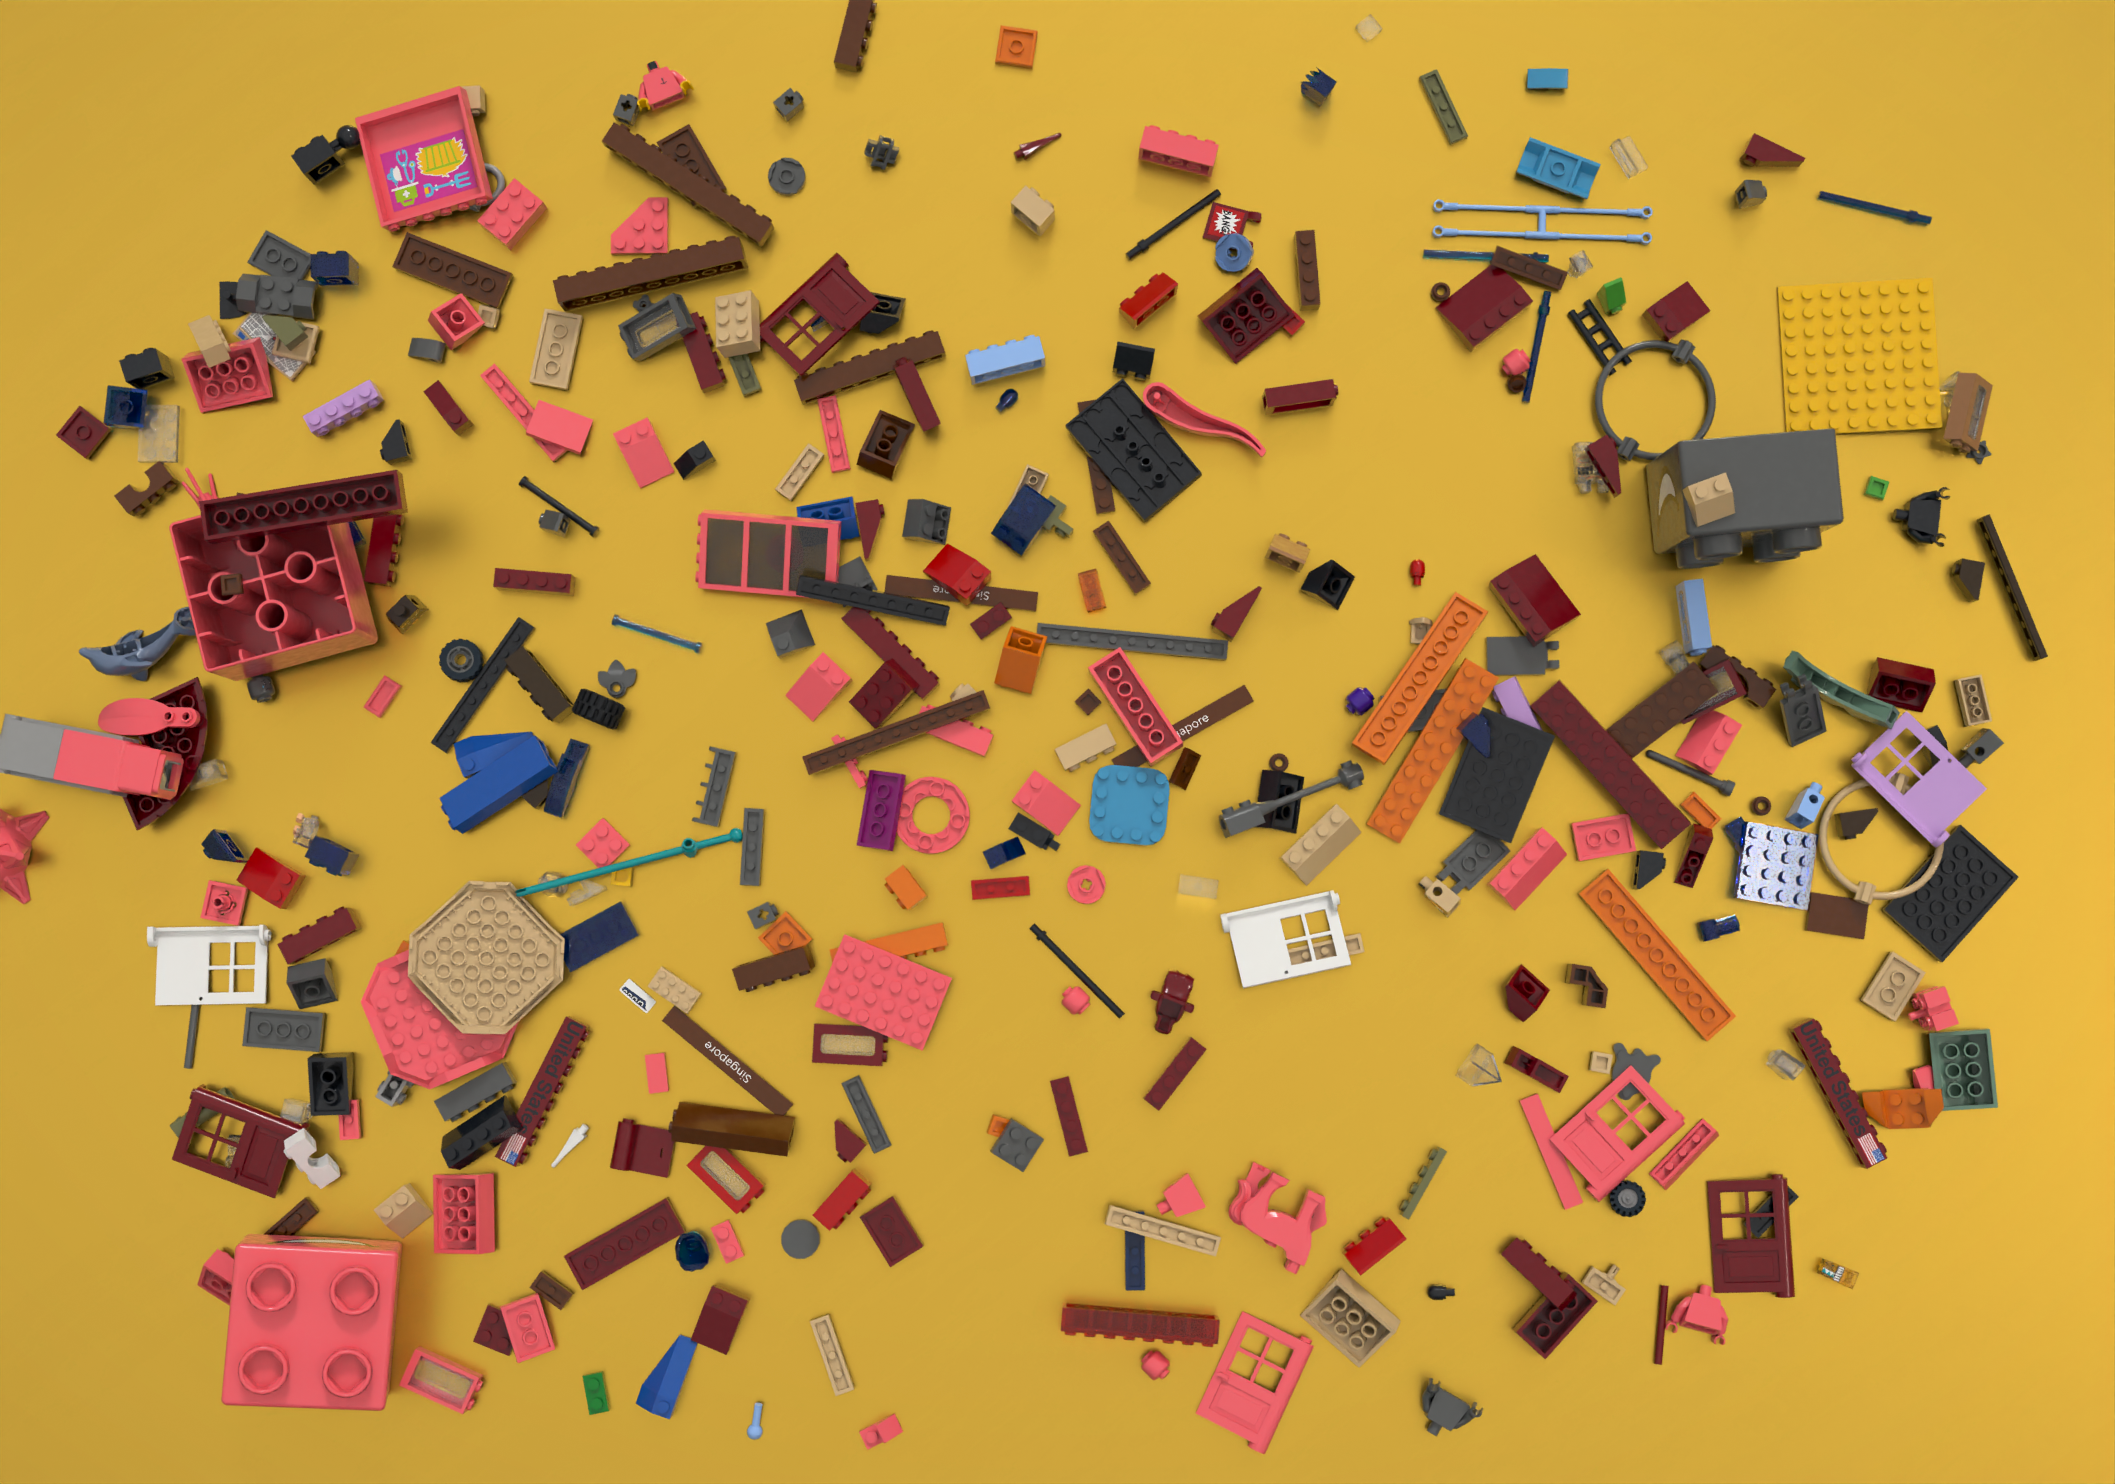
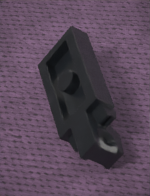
[1008,812,1061,851]

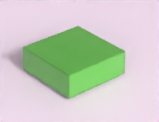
[1864,476,1889,501]

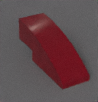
[1504,1046,1569,1093]

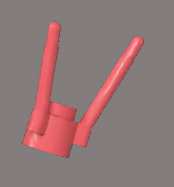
[181,468,218,509]

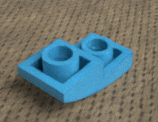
[1527,68,1568,89]

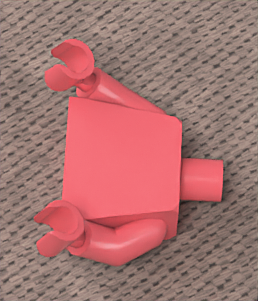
[1665,1285,1728,1345]

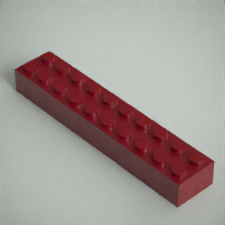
[199,470,408,544]
[1530,679,1691,850]

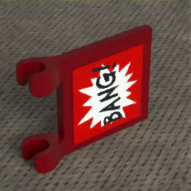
[1203,202,1262,248]

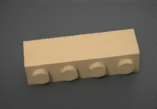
[188,315,231,368]

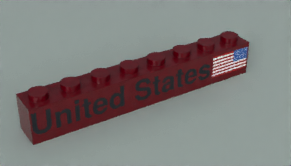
[495,1016,590,1167]
[1788,1018,1887,1169]

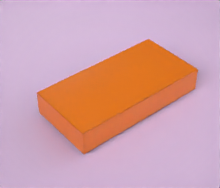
[1679,792,1722,829]

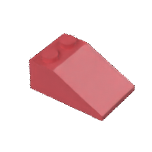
[613,417,674,489]
[785,652,853,722]
[1012,770,1081,836]

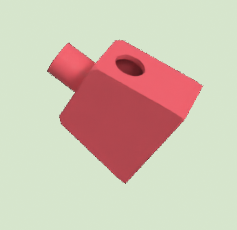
[1157,1172,1206,1217]

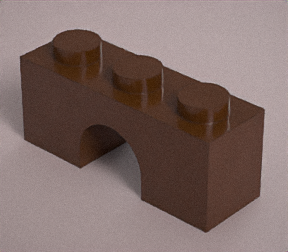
[114,460,179,517]

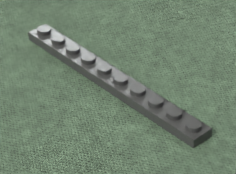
[1037,623,1228,660]

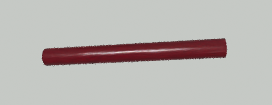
[1654,1285,1669,1365]

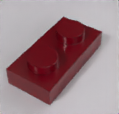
[970,602,1012,639]

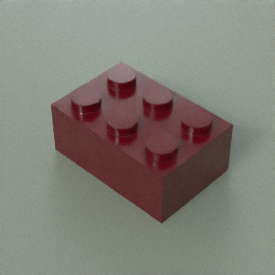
[849,658,919,729]

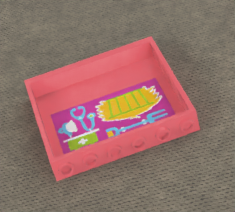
[355,86,493,232]

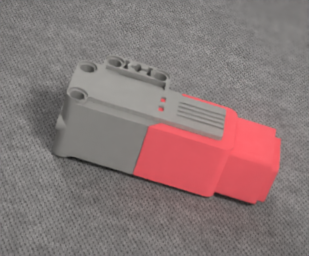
[0,714,184,800]

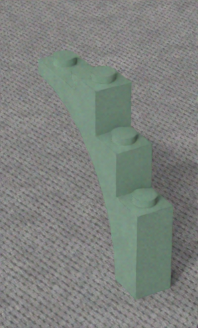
[1783,650,1900,729]

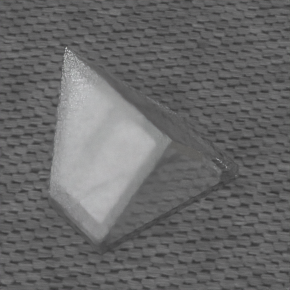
[1455,1043,1502,1086]

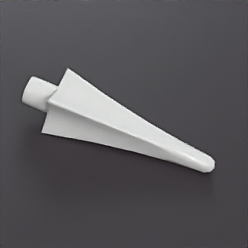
[551,1124,589,1168]

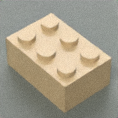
[715,290,760,358]

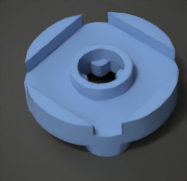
[1215,233,1254,272]

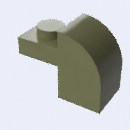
[1041,495,1073,538]

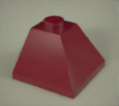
[1505,964,1550,1022]

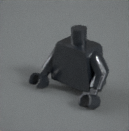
[1893,487,1951,547]

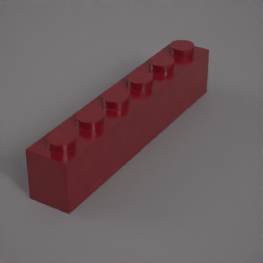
[841,607,940,701]

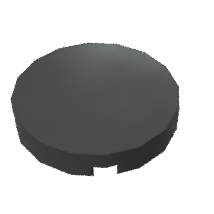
[768,157,806,196]
[781,1220,820,1259]

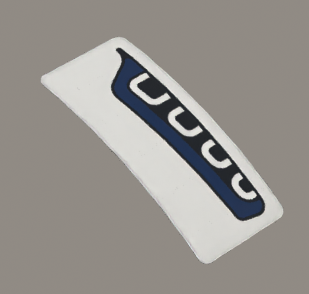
[620,979,656,1013]

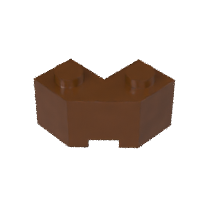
[1565,964,1608,1008]

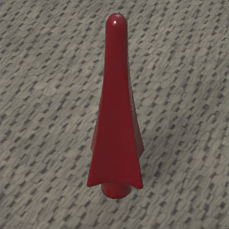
[1013,133,1061,160]

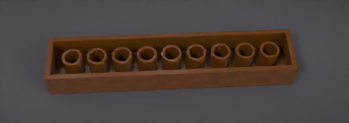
[553,236,748,311]

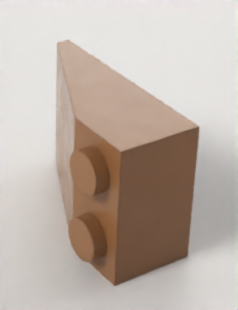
[1265,533,1310,573]

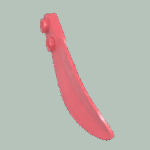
[98,698,200,736]

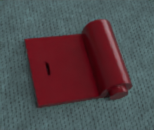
[610,1118,675,1178]

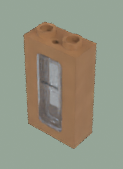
[1943,373,1993,453]

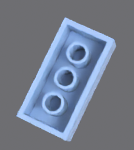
[965,335,1045,385]

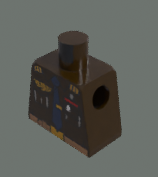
[386,595,428,634]

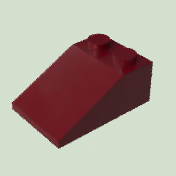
[1642,281,1710,342]
[1211,586,1262,642]
[691,1285,750,1355]

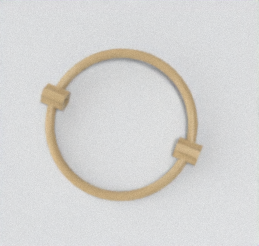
[1819,773,1944,905]

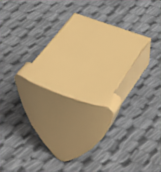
[1409,617,1433,644]

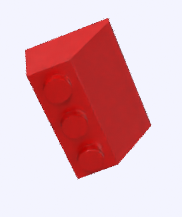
[1119,272,1178,329]
[1342,1217,1407,1276]

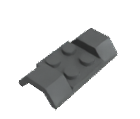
[236,274,319,320]

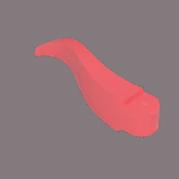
[1143,382,1266,457]

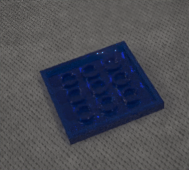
[1734,821,1819,910]

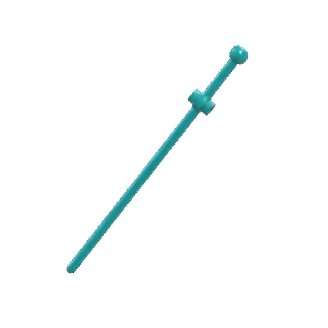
[515,828,743,897]

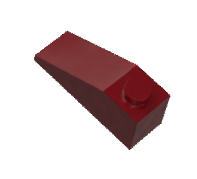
[1740,133,1805,167]
[423,380,474,436]
[1584,435,1621,498]
[855,499,885,562]

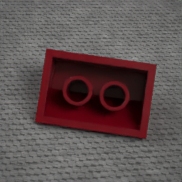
[1866,657,1936,712]

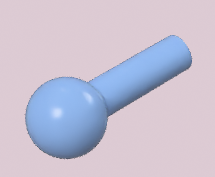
[747,1403,763,1440]

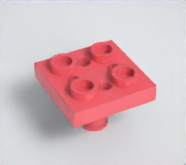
[200,880,248,926]

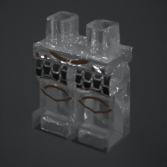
[1572,442,1609,494]

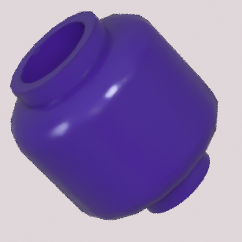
[1346,687,1375,716]

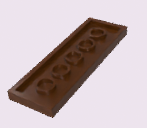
[392,232,513,309]
[1606,661,1719,758]

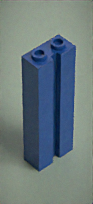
[440,735,558,834]

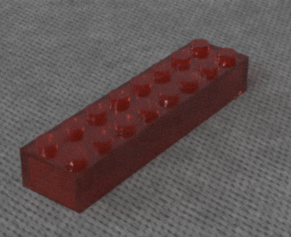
[1061,1303,1220,1347]

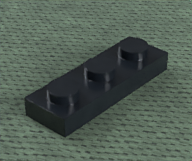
[1742,1186,1799,1238]

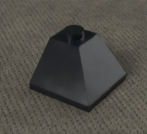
[860,292,906,334]
[1301,560,1355,610]

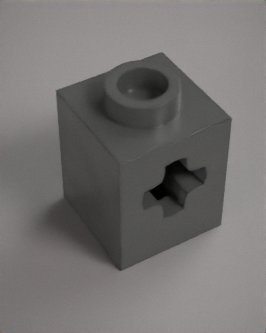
[773,88,804,122]
[613,94,639,127]
[747,902,779,929]

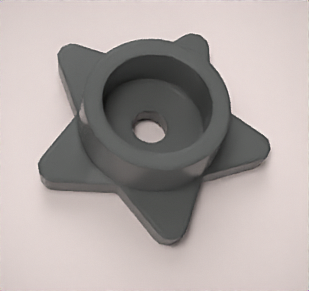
[1967,440,1991,464]

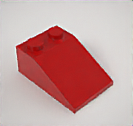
[923,543,991,607]
[236,847,306,909]

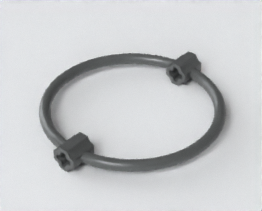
[1595,339,1716,461]

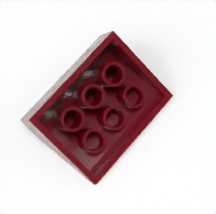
[1435,264,1533,352]
[1198,268,1295,364]
[1489,554,1581,647]

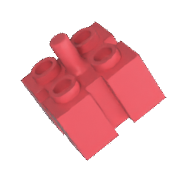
[1908,986,1959,1031]

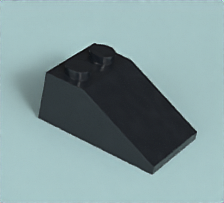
[307,1052,354,1116]

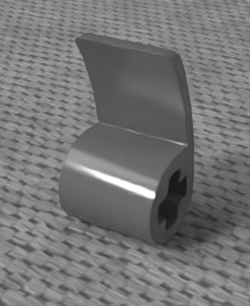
[408,338,446,363]

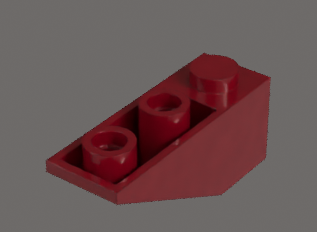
[1674,823,1713,888]

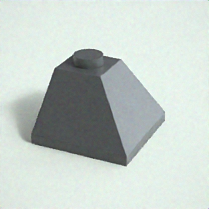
[766,609,815,659]

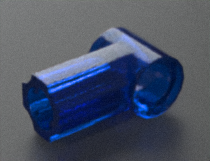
[1698,915,1740,942]

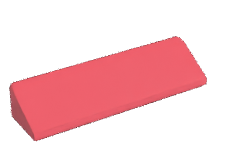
[1649,1119,1719,1190]

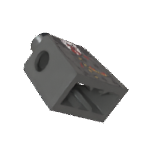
[1958,728,2004,768]

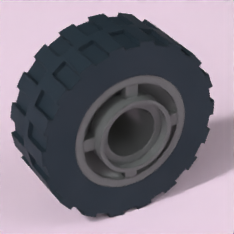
[439,639,484,682]

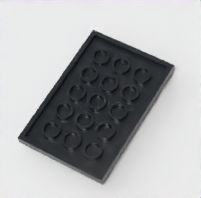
[1439,707,1555,843]
[1882,825,2018,962]

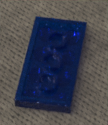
[560,901,640,972]

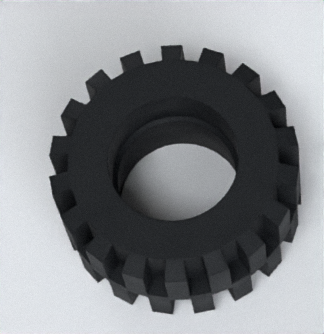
[572,689,625,729]

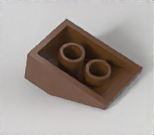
[856,410,915,479]

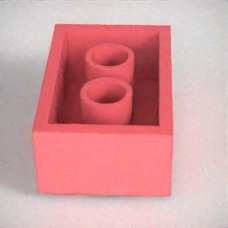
[477,178,547,251]

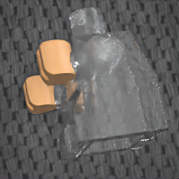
[293,813,319,850]

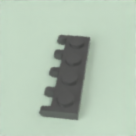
[692,746,736,827]

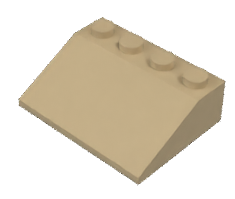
[1300,1269,1401,1367]

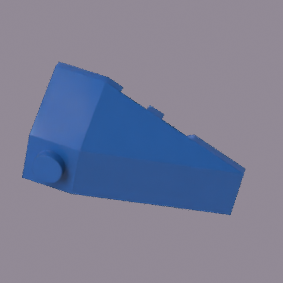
[454,732,534,779]
[636,1334,698,1419]

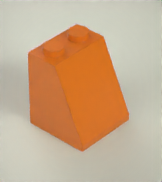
[994,626,1048,694]

